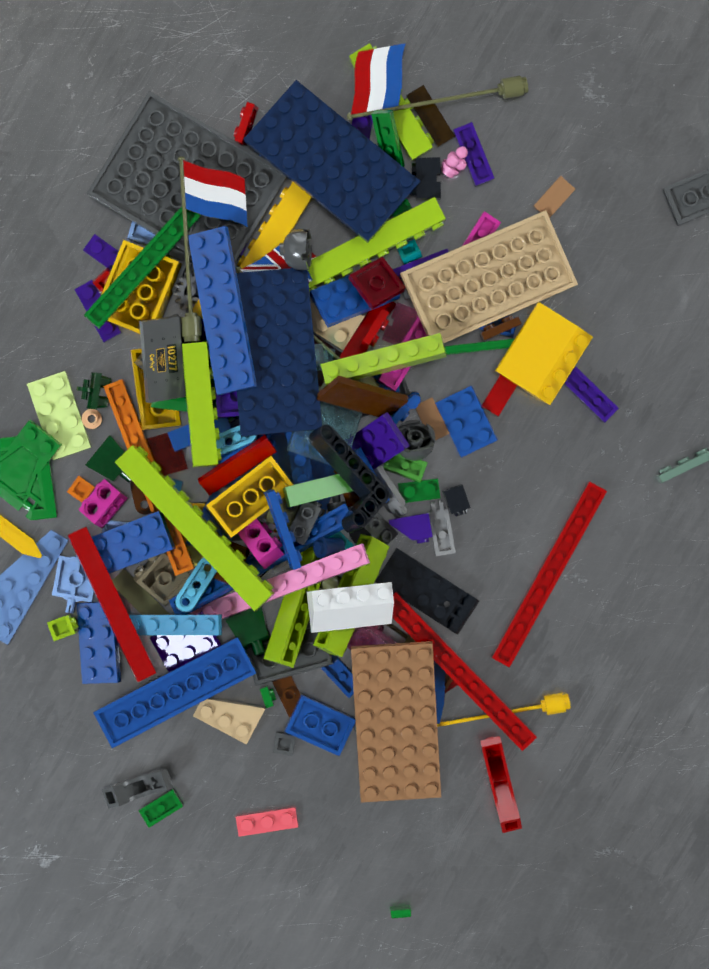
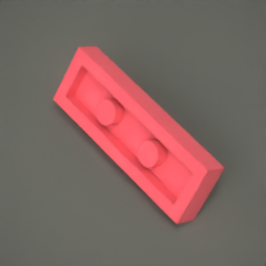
[236,807,299,837]

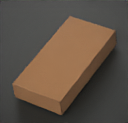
[533,176,575,218]
[416,398,450,440]

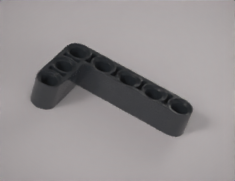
[309,424,389,533]

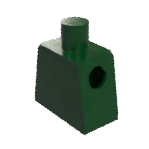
[85,435,131,483]
[225,606,270,657]

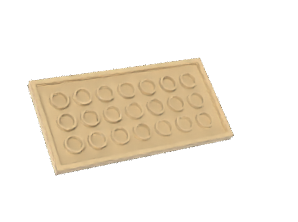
[400,210,578,343]

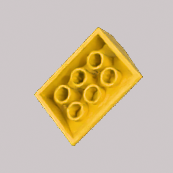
[101,240,182,334]
[495,302,593,405]

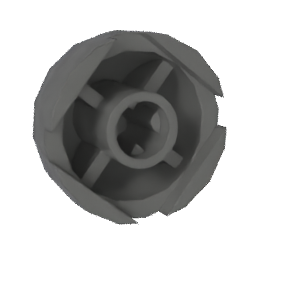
[279,229,312,270]
[399,420,436,461]

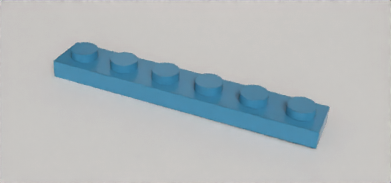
[129,614,222,635]

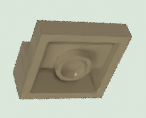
[133,552,191,607]

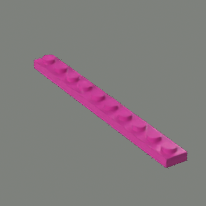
[377,211,501,392]

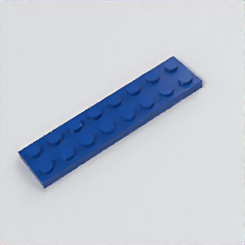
[188,226,257,395]
[93,637,257,748]

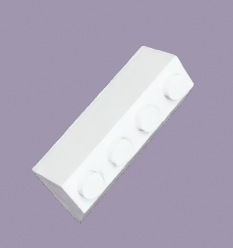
[307,582,394,633]

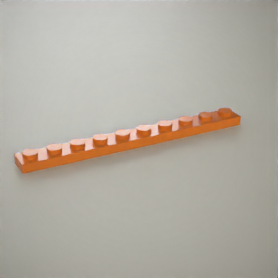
[103,379,195,576]

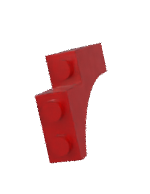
[480,736,522,833]

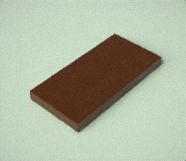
[317,376,408,417]

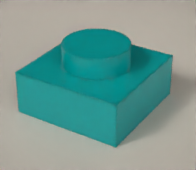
[396,239,423,265]

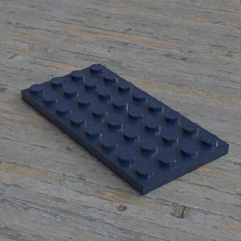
[244,80,420,243]
[237,268,322,437]

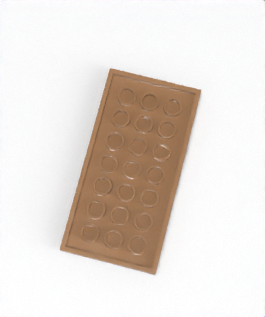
[351,641,441,803]

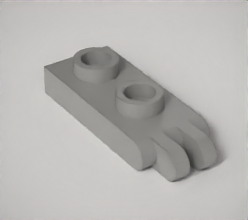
[374,465,407,518]
[428,500,456,556]

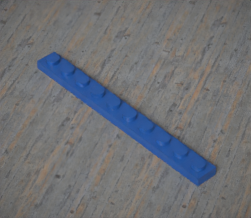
[169,504,349,615]

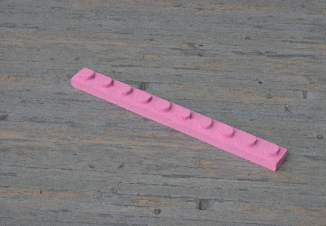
[188,544,370,619]

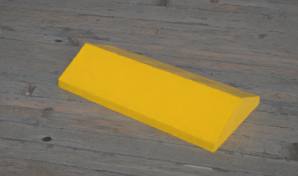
[130,349,181,430]

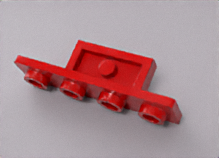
[340,302,396,359]

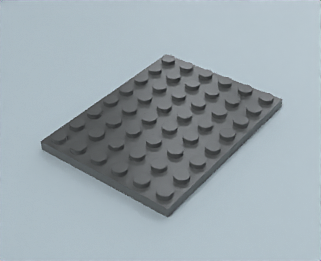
[87,91,287,263]

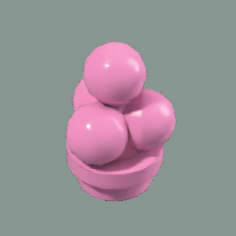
[440,146,468,178]

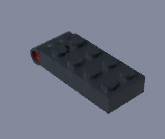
[375,548,479,635]

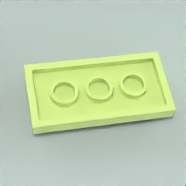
[27,371,92,460]

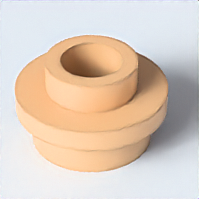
[82,409,102,429]

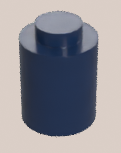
[313,537,345,558]

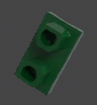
[76,372,111,409]

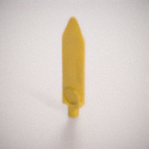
[0,515,42,558]

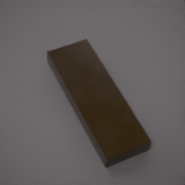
[406,85,455,147]

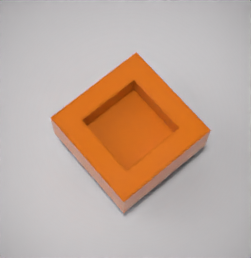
[67,476,95,503]

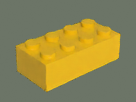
[205,456,293,539]

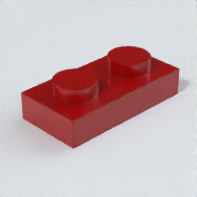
[234,102,259,146]

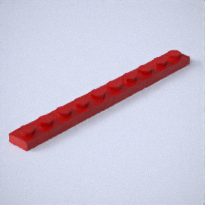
[491,481,607,668]
[392,592,537,751]

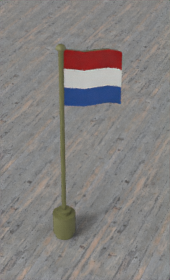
[347,43,528,121]
[177,156,248,342]

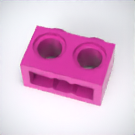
[78,479,128,529]
[238,518,284,569]

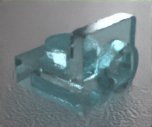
[314,344,336,371]

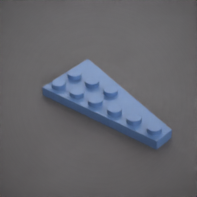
[0,530,69,645]

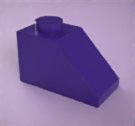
[389,513,433,544]

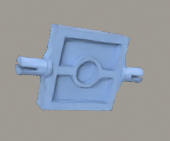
[52,555,94,614]

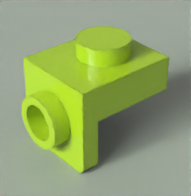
[47,614,79,641]

